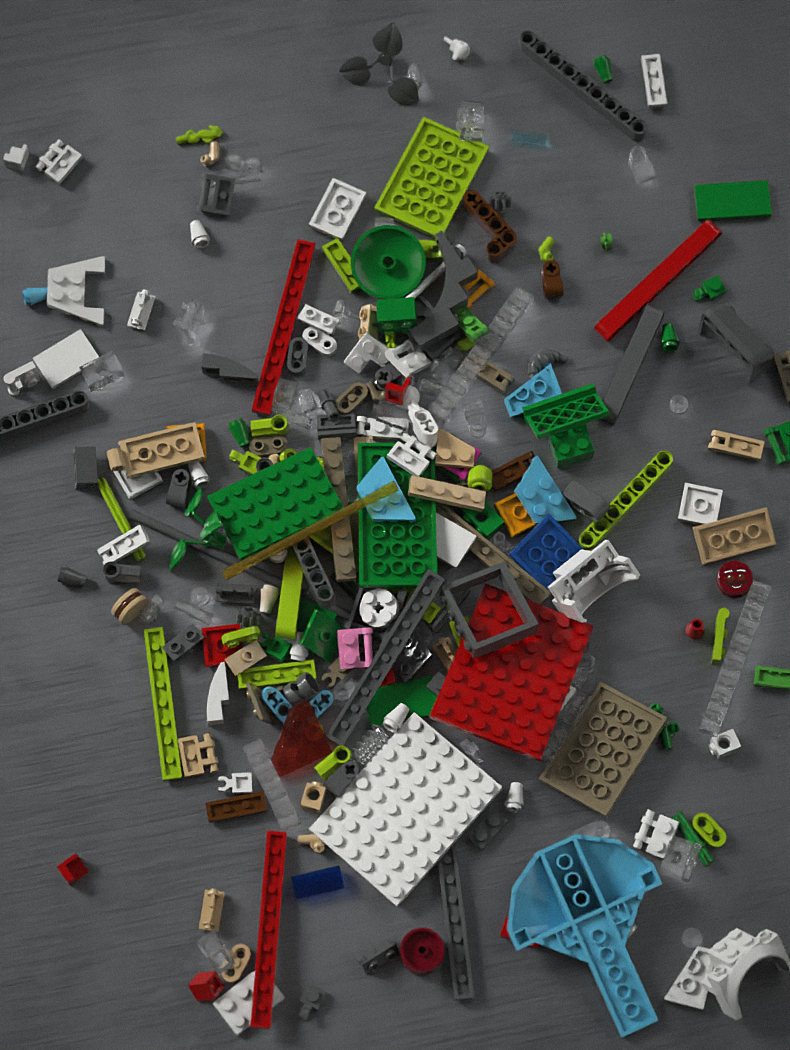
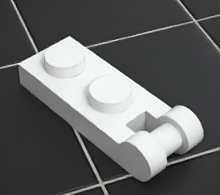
[356,416,409,440]
[97,525,150,564]

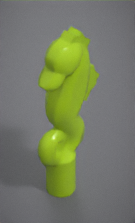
[175,125,223,144]

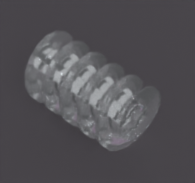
[351,724,392,768]

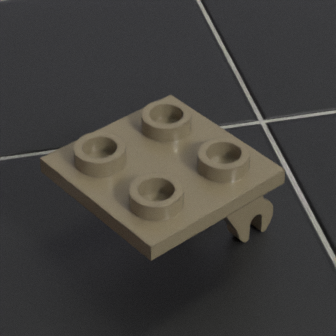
[246,683,292,725]

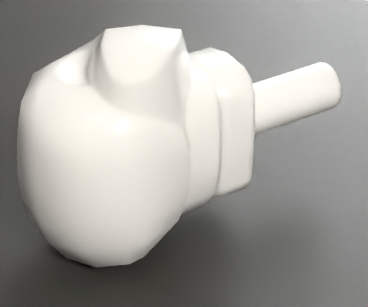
[443,37,470,61]

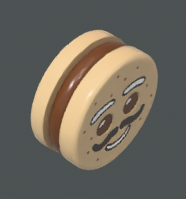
[111,588,148,624]

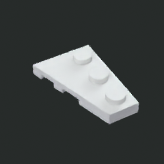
[664,946,713,1011]

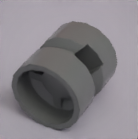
[283,672,320,708]

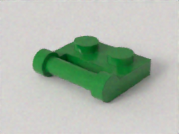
[763,421,790,466]

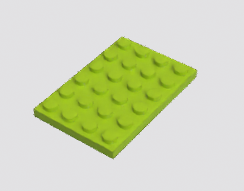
[374,117,489,238]

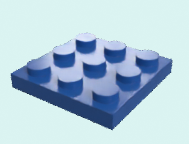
[508,514,584,594]

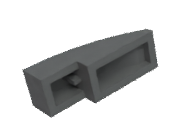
[201,353,258,385]

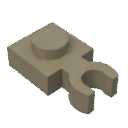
[321,657,356,689]

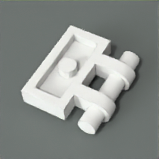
[35,139,83,185]
[387,433,437,477]
[633,810,680,859]

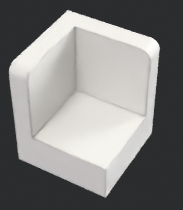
[3,144,30,171]

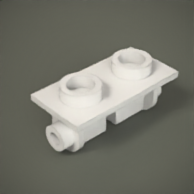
[127,289,156,330]
[297,305,339,335]

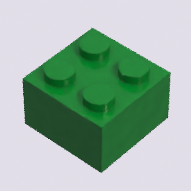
[376,297,418,335]
[546,417,594,468]

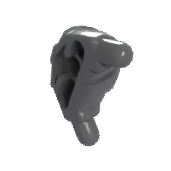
[527,347,568,379]

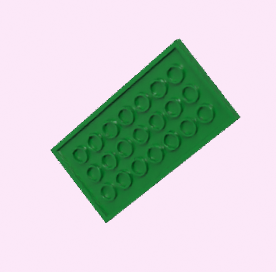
[358,443,437,588]

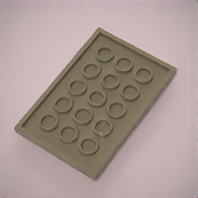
[539,682,668,818]

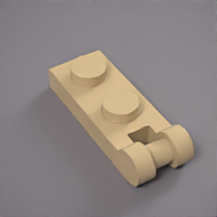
[708,430,765,461]

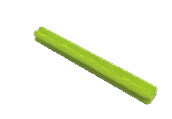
[97,477,145,561]

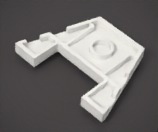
[47,256,105,327]

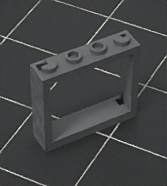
[439,561,539,659]

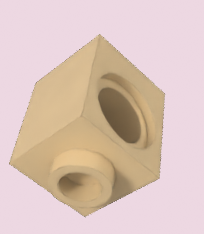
[301,781,326,814]

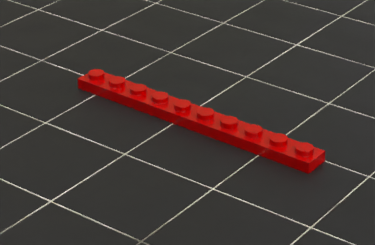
[252,239,316,416]
[250,830,287,1030]

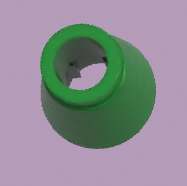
[593,55,614,84]
[661,323,680,352]
[228,418,250,448]

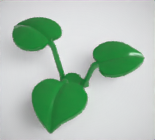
[169,488,227,573]

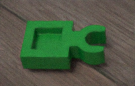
[258,633,292,663]

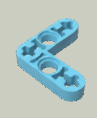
[261,687,334,734]

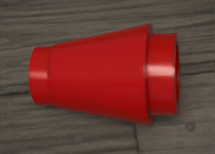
[686,619,705,640]

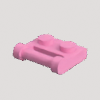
[337,627,373,669]

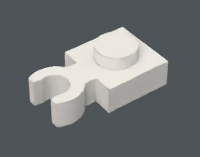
[218,772,253,794]

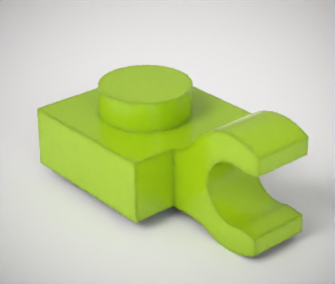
[229,450,261,475]

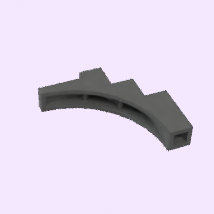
[410,231,479,352]

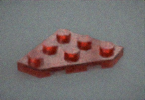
[270,699,332,778]

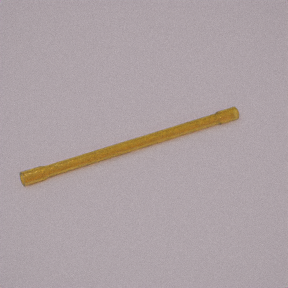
[221,481,399,581]

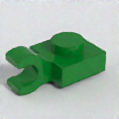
[692,275,727,301]

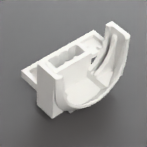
[548,540,640,622]
[701,928,790,1020]

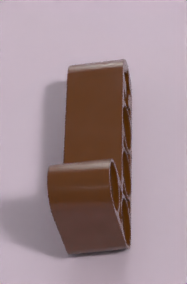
[463,190,517,263]

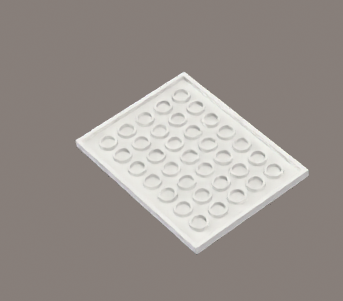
[309,712,503,907]

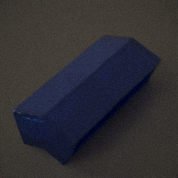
[291,865,345,899]

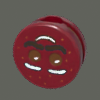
[716,560,753,598]

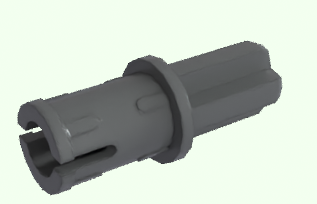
[317,388,340,421]

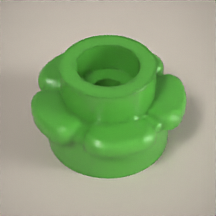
[600,232,613,251]

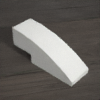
[207,662,230,726]

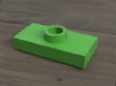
[753,665,790,691]

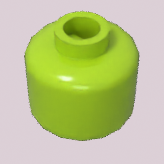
[467,465,493,492]

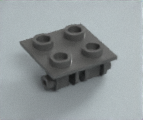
[392,633,434,683]

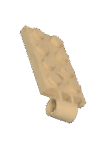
[106,422,205,479]

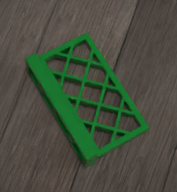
[522,383,610,440]

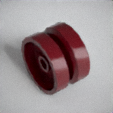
[400,927,444,976]

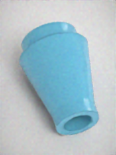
[22,287,47,306]

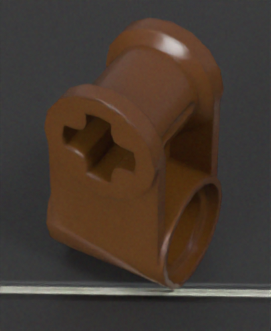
[541,260,564,298]

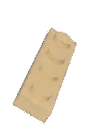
[408,475,486,512]

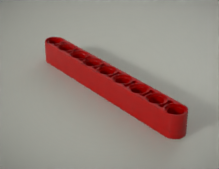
[594,219,723,342]

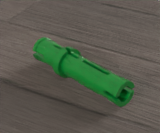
[671,811,715,867]

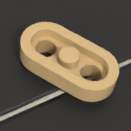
[221,944,251,983]

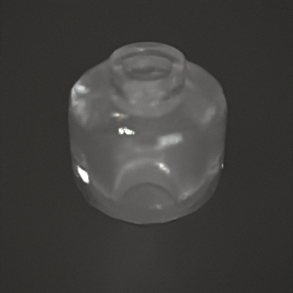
[293,388,321,417]

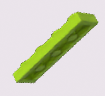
[237,660,317,690]

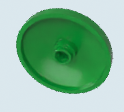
[351,225,426,300]

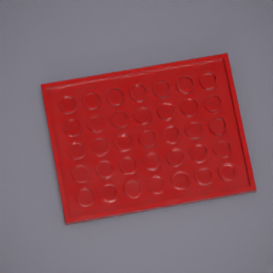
[429,583,594,762]

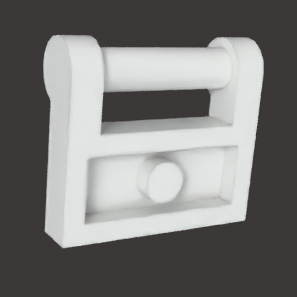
[385,339,431,378]
[4,361,40,397]

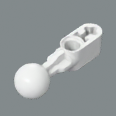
[399,385,438,448]

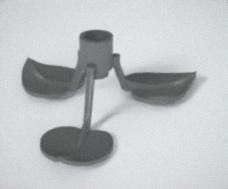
[339,22,419,105]

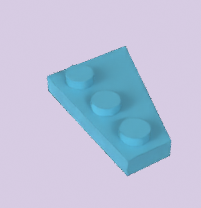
[504,363,562,418]

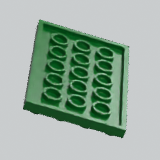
[207,447,345,561]

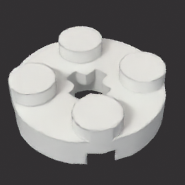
[360,589,399,628]

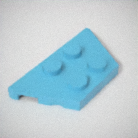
[514,455,577,524]
[356,457,416,523]

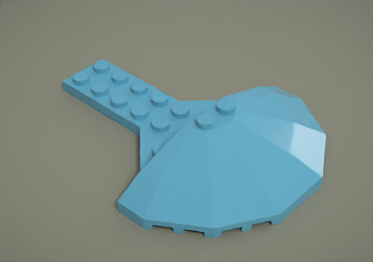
[507,834,662,1037]

